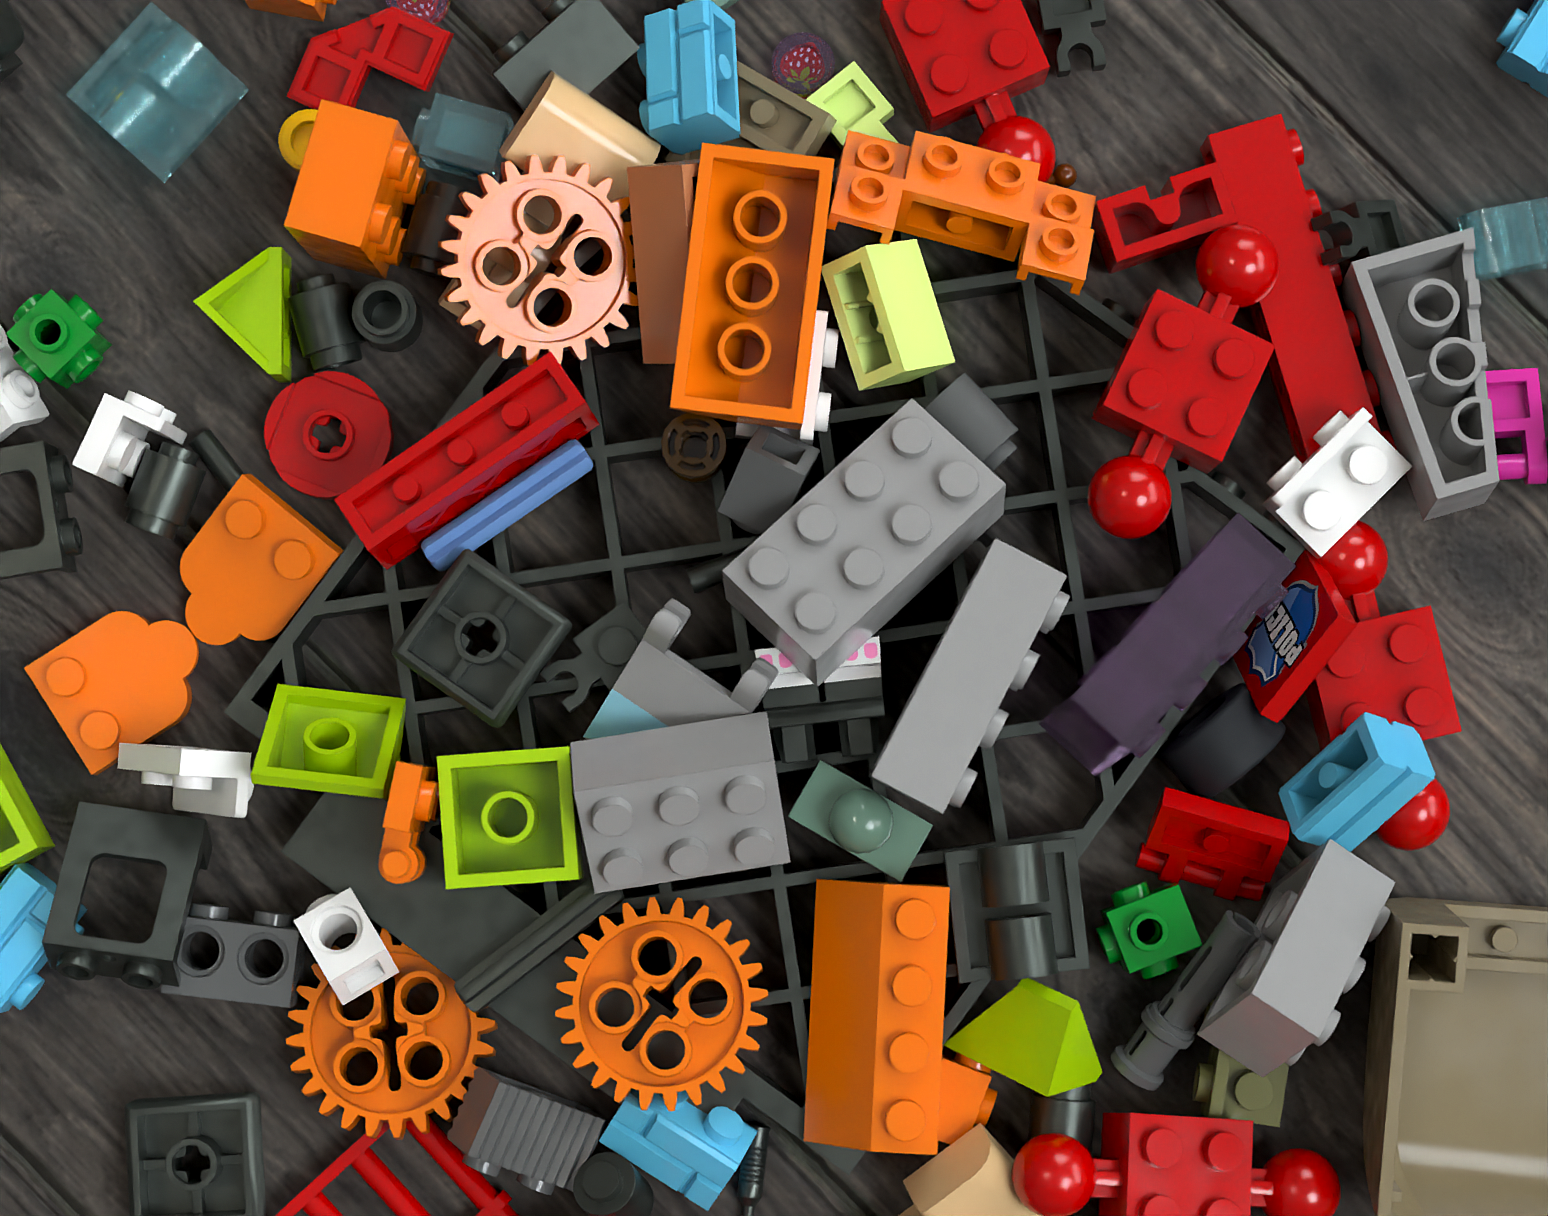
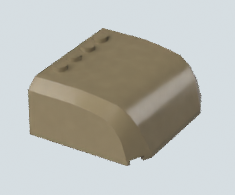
[1363,897,1548,1216]

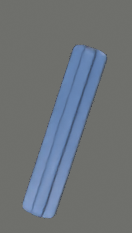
[421,439,593,571]

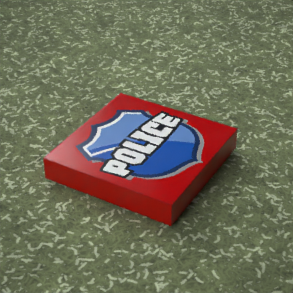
[1231,550,1357,723]

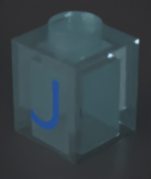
[413,93,515,183]

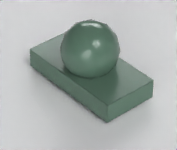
[788,760,933,882]

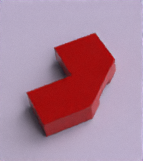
[286,6,454,110]

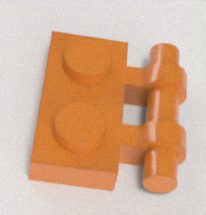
[378,761,440,884]

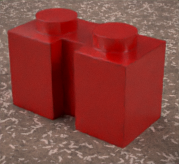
[1092,161,1239,274]

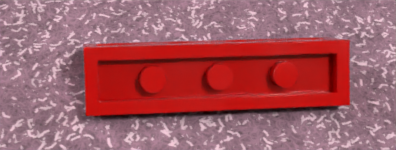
[334,351,600,570]

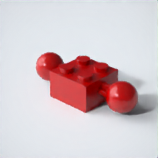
[879,0,1056,183]
[1087,224,1279,539]
[1305,520,1462,851]
[1012,1113,1341,1216]

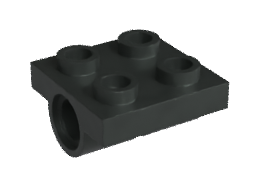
[943,837,1090,983]

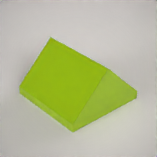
[251,684,406,799]

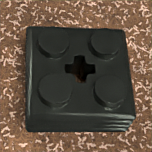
[391,549,572,728]
[124,1092,266,1216]

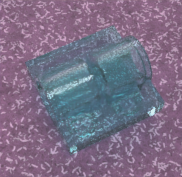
[66,2,249,183]

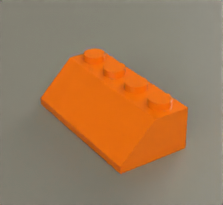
[670,143,835,430]
[803,879,950,1155]

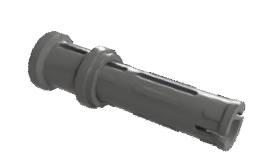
[1111,910,1261,1091]

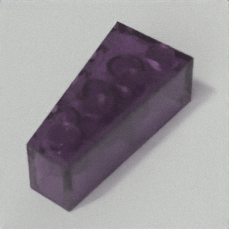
[1039,513,1296,777]

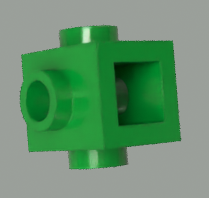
[6,289,112,389]
[1095,881,1202,979]

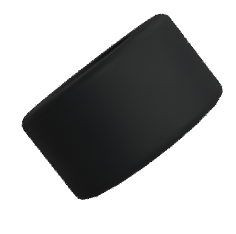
[1160,683,1286,799]

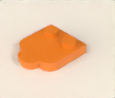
[180,473,344,645]
[24,611,199,775]

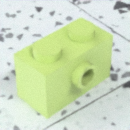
[821,239,955,391]

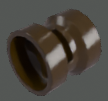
[661,413,728,483]

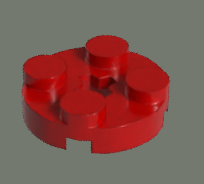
[264,371,394,500]

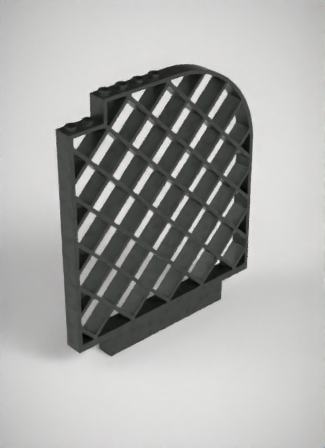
[224,168,1305,1175]

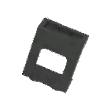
[0,441,83,580]
[42,802,213,990]

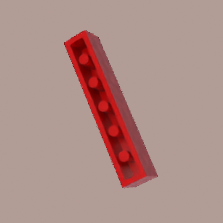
[1200,114,1397,464]

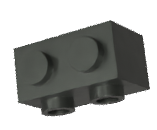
[491,0,640,111]

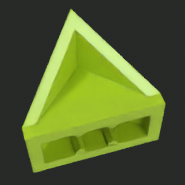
[193,247,292,383]
[944,978,1102,1097]

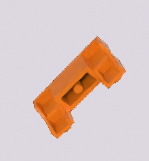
[826,130,1096,295]

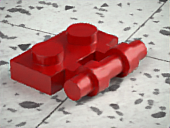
[1135,787,1290,902]

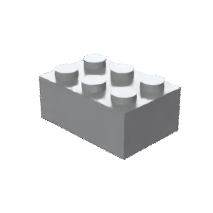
[570,711,790,894]
[1197,839,1395,1078]

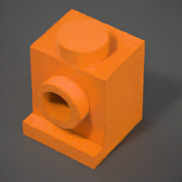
[938,1052,998,1145]

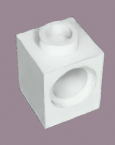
[293,888,399,1005]

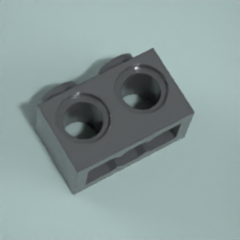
[161,903,307,1008]

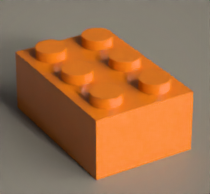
[284,99,426,279]

